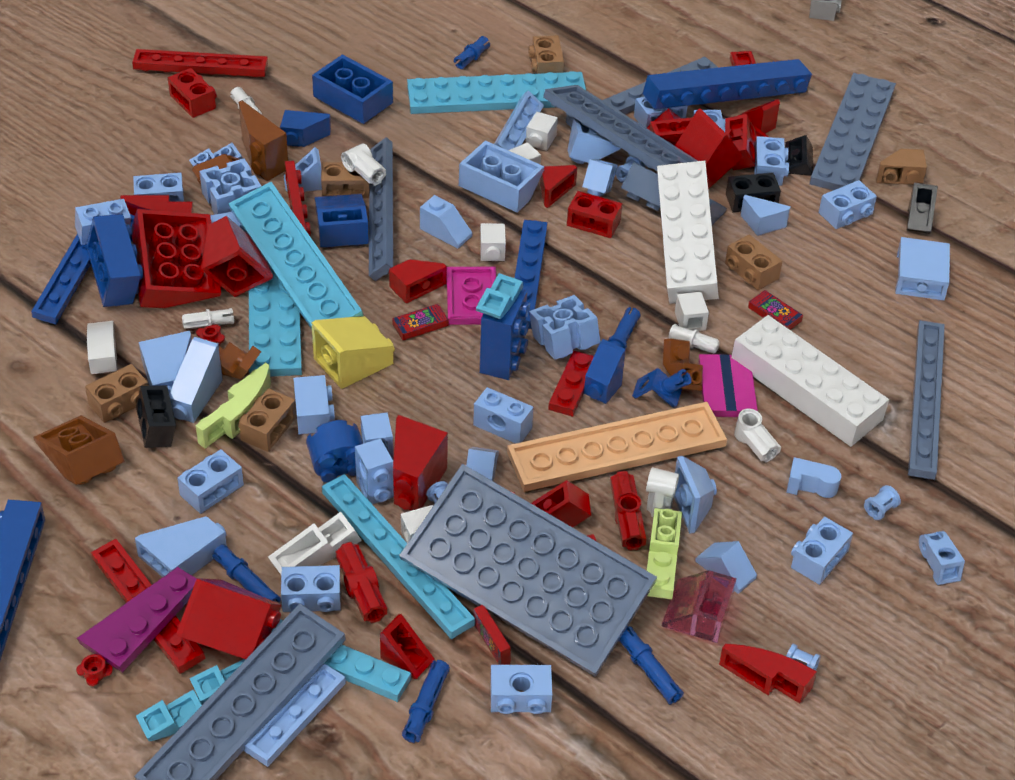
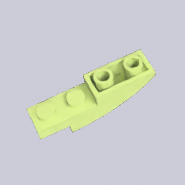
[196,362,271,449]
[647,508,682,599]

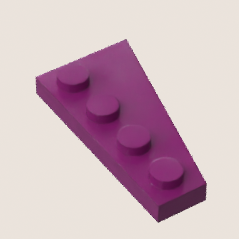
[77,567,196,673]

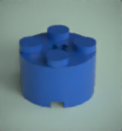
[306,420,363,482]

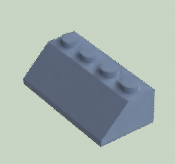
[621,162,727,225]

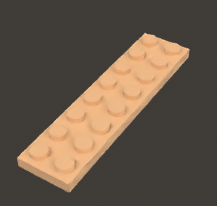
[507,402,727,492]

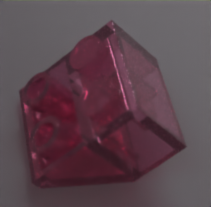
[662,570,737,643]

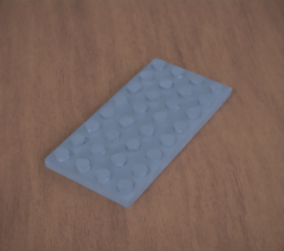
[399,464,657,677]

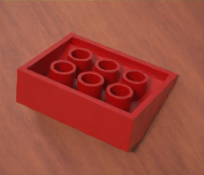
[131,209,221,308]

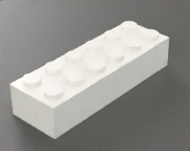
[657,161,719,304]
[731,315,889,447]

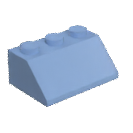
[458,140,544,213]

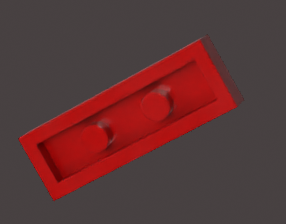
[548,350,594,417]

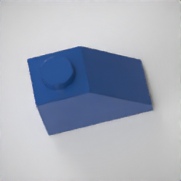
[280,110,331,147]
[584,339,626,404]

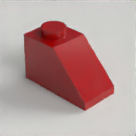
[389,259,447,304]
[531,480,591,528]

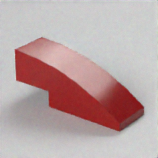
[120,195,194,216]
[719,644,817,704]

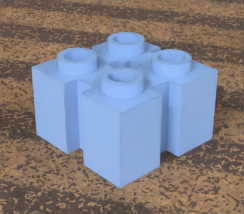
[200,158,261,215]
[529,295,600,360]

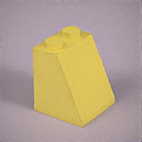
[311,316,395,389]

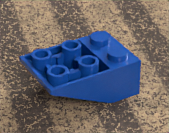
[314,194,369,248]

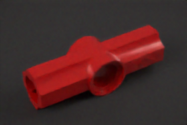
[610,471,647,550]
[335,542,387,623]

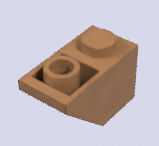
[876,149,927,185]

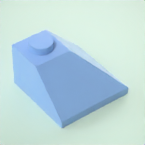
[567,118,621,164]
[674,456,717,534]

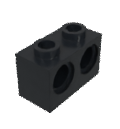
[725,173,781,213]
[136,385,176,448]

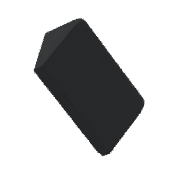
[785,135,813,176]

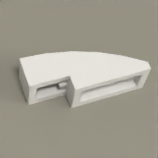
[87,321,117,374]
[268,512,362,574]

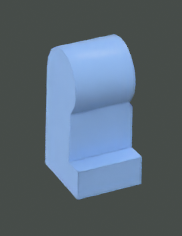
[786,457,841,498]
[919,531,965,585]

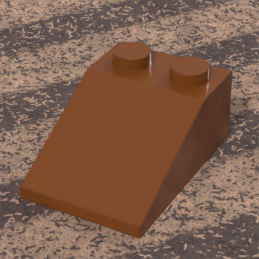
[239,100,288,181]
[33,415,125,485]

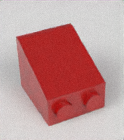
[675,108,744,189]
[201,216,273,297]
[393,415,448,511]
[176,578,282,659]

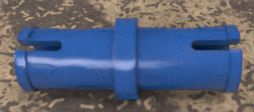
[454,36,490,69]

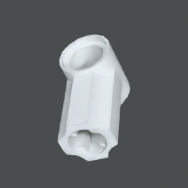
[341,143,386,186]
[734,409,781,463]
[646,467,679,517]

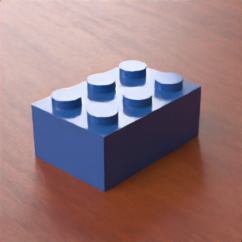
[312,54,393,124]
[86,214,143,307]
[480,290,530,380]

